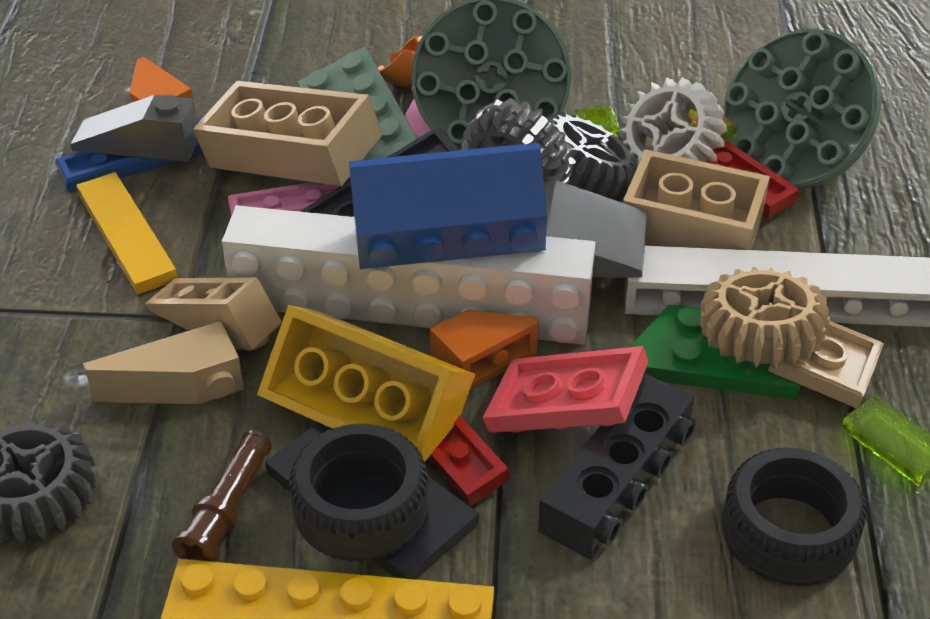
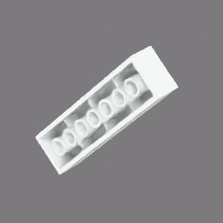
[222,205,595,345]

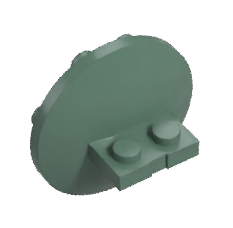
[411,0,571,150]
[722,29,882,190]

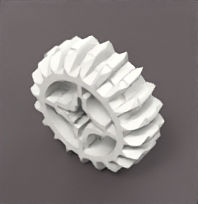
[616,77,727,166]

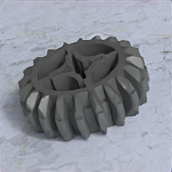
[461,98,575,184]
[546,113,638,202]
[0,417,97,545]

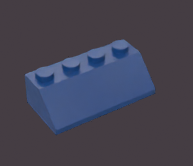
[349,143,547,269]

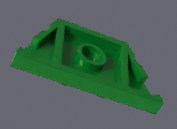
[630,304,800,400]

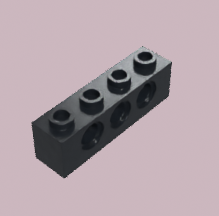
[538,373,696,560]

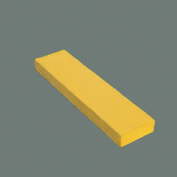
[76,172,178,295]

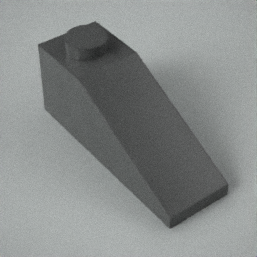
[70,95,198,162]

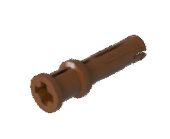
[172,430,272,562]

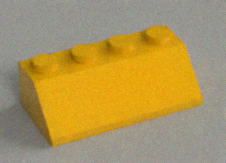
[257,305,475,462]

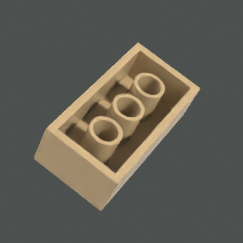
[193,81,383,186]

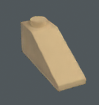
[145,277,282,351]
[83,321,244,404]

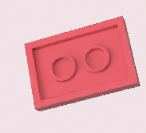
[483,346,649,433]

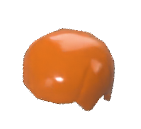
[377,35,422,88]

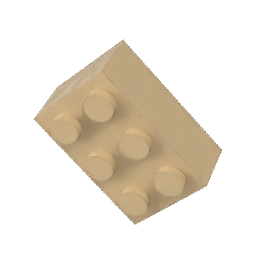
[623,149,770,250]

